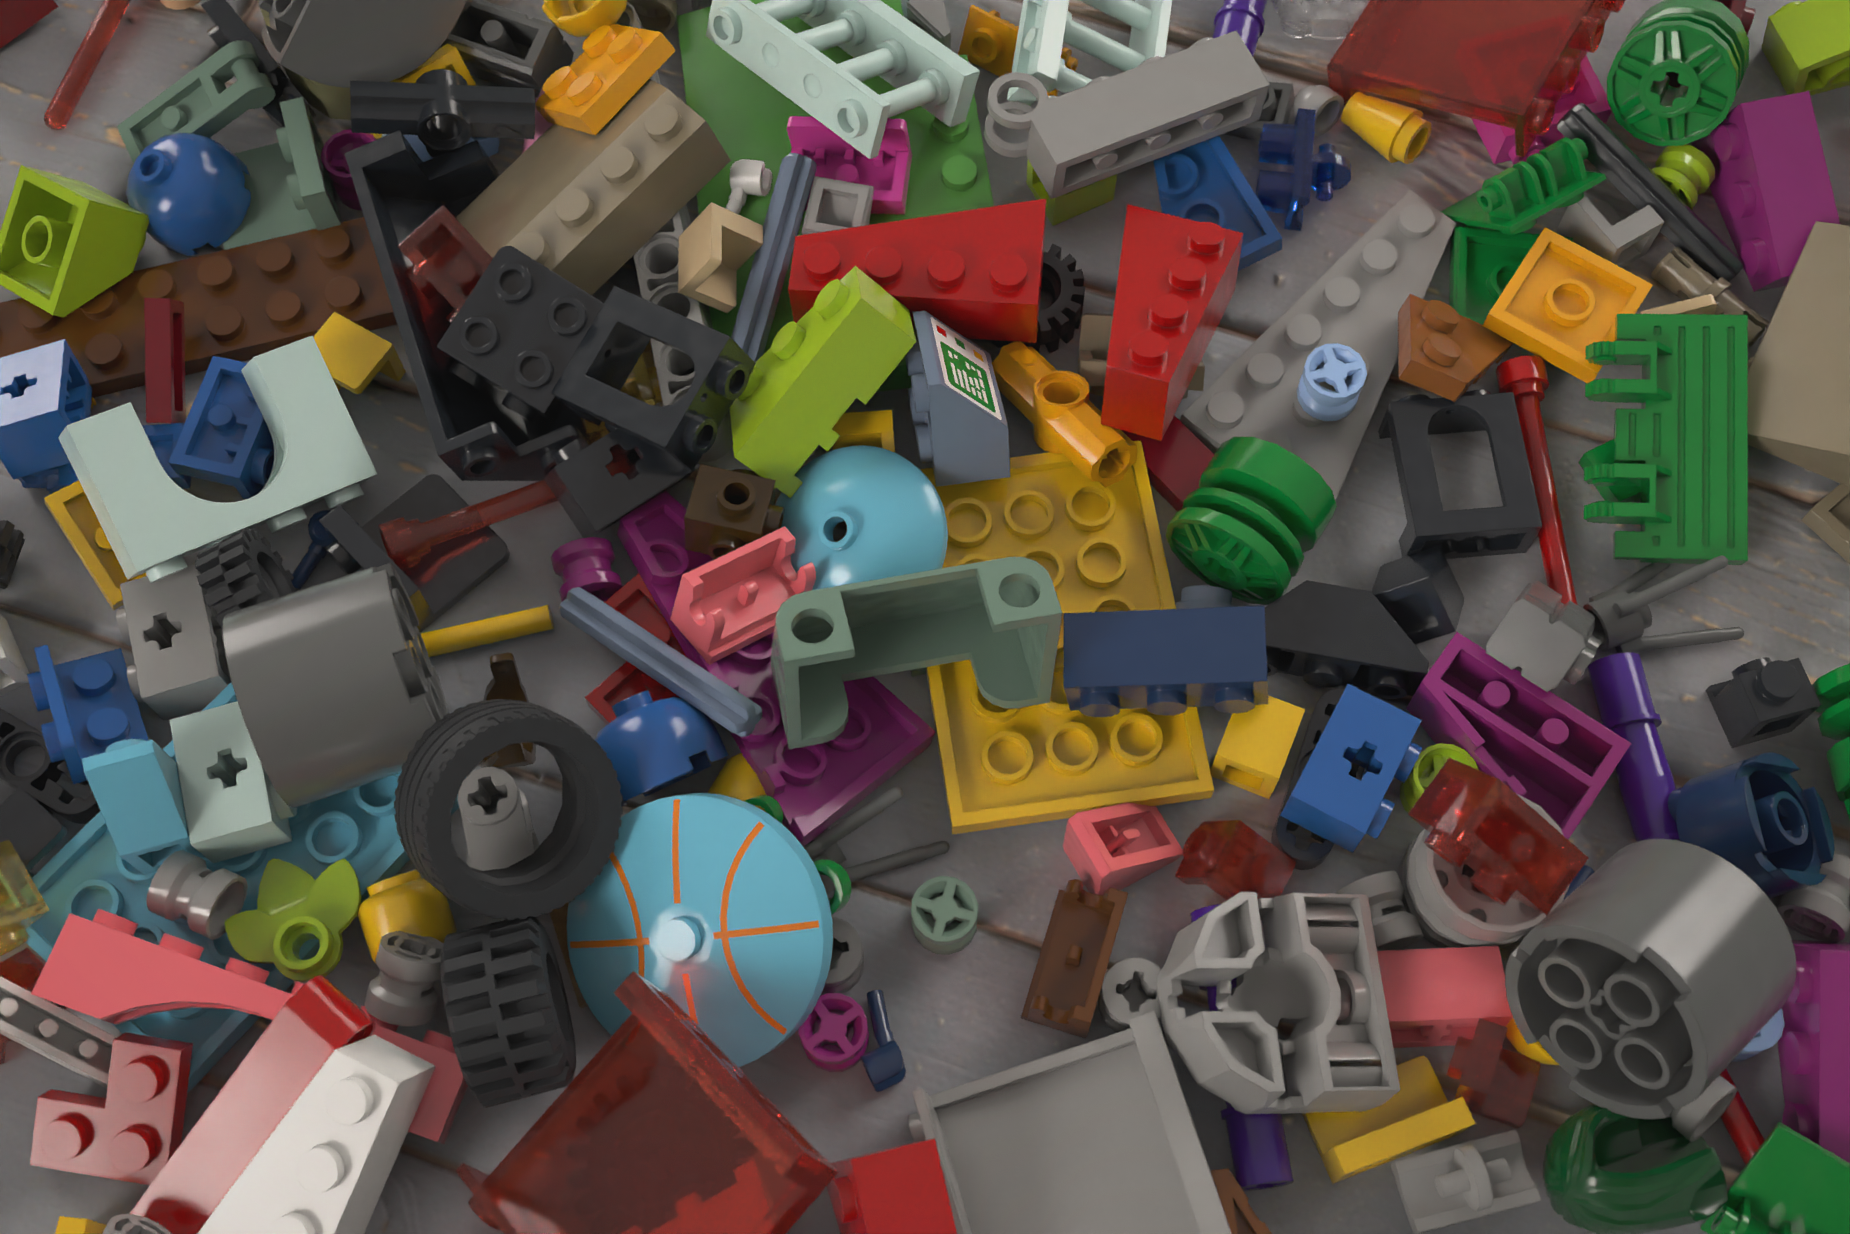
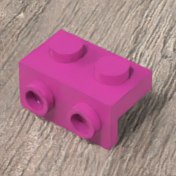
[787,116,912,215]

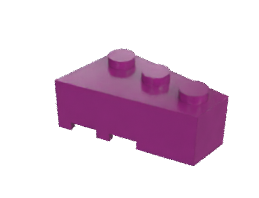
[1691,91,1841,292]
[1406,632,1631,843]
[1777,940,1850,1163]

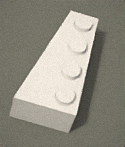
[197,1035,436,1234]

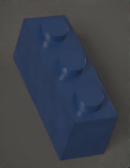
[1064,606,1268,717]

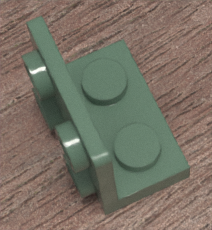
[223,97,342,250]

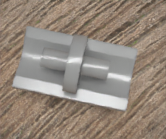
[1390,1129,1541,1234]

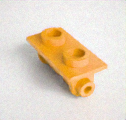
[958,5,1079,96]

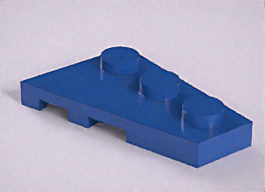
[1153,135,1282,271]

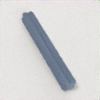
[731,153,817,362]
[559,587,762,737]

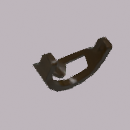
[481,652,536,769]

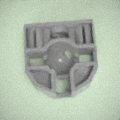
[1157,892,1400,1114]

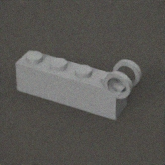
[984,31,1270,199]

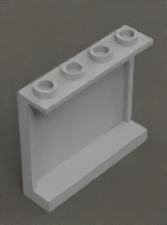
[908,1010,1232,1234]

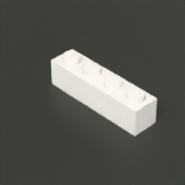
[0,976,116,1088]

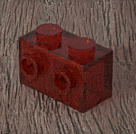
[397,206,493,323]
[1408,758,1589,915]

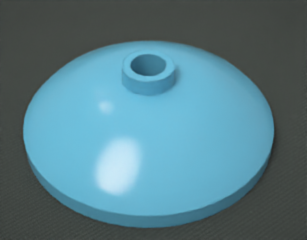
[775,445,948,590]

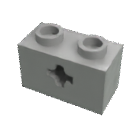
[116,563,232,720]

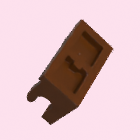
[1021,879,1128,1039]

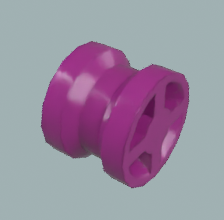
[551,537,623,602]
[799,993,869,1072]

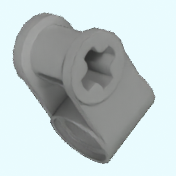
[458,767,540,871]

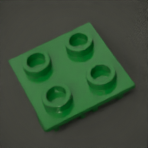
[1441,137,1606,235]
[1700,1122,1850,1234]

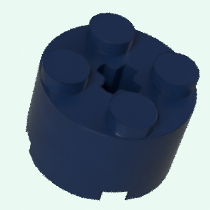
[1668,752,1835,898]

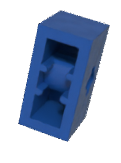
[0,339,93,480]
[1280,684,1422,853]

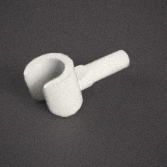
[725,159,772,215]

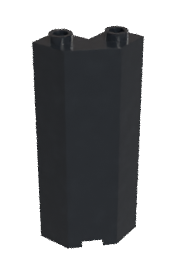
[344,130,591,481]

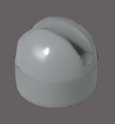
[1293,85,1344,136]

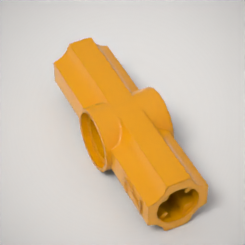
[992,341,1137,488]

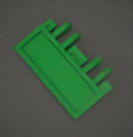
[1584,314,1748,565]

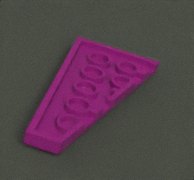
[617,491,936,847]

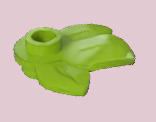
[224,858,361,983]

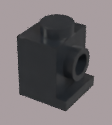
[1705,657,1821,748]

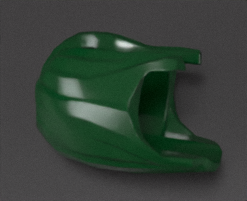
[1543,1104,1728,1234]

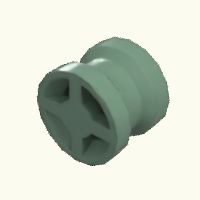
[911,876,978,955]

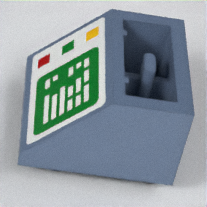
[905,310,1011,487]

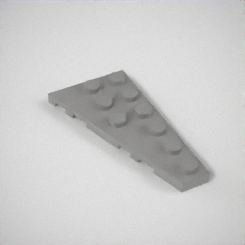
[1180,189,1456,501]

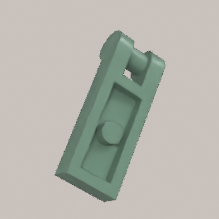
[116,40,275,164]

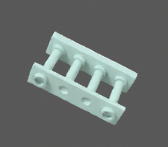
[706,0,980,159]
[1007,0,1172,106]

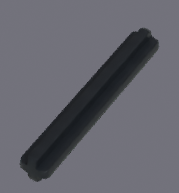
[1557,103,1744,282]

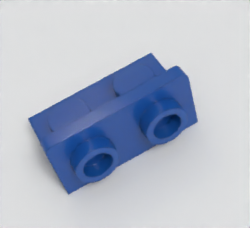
[168,356,274,500]
[27,644,149,784]

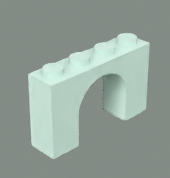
[58,335,377,583]

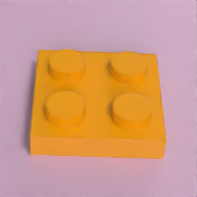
[535,24,676,136]
[1483,227,1653,383]

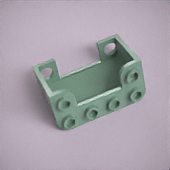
[771,557,1062,749]

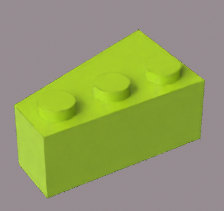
[730,266,916,498]

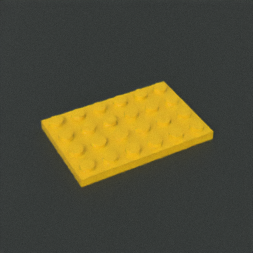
[920,440,1214,835]

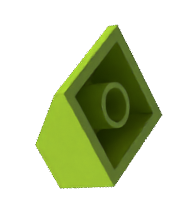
[0,165,149,317]

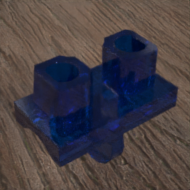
[1255,108,1351,231]

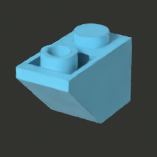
[82,739,206,875]

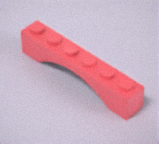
[31,909,468,1144]

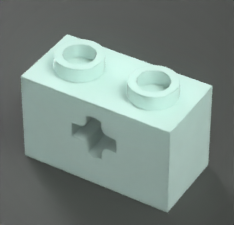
[170,701,297,863]

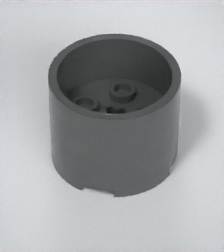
[223,563,449,808]
[1505,839,1796,1119]

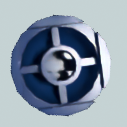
[126,133,251,256]
[595,690,729,807]

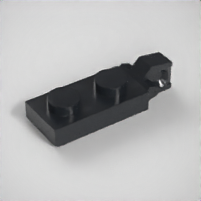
[201,0,317,128]

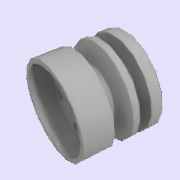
[1399,789,1571,950]

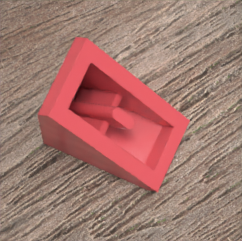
[1063,803,1185,895]

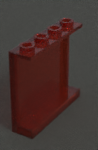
[1327,0,1625,157]
[456,971,839,1234]

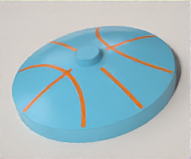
[567,793,833,1074]

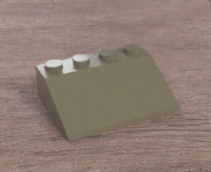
[451,79,731,295]
[1748,221,1850,487]

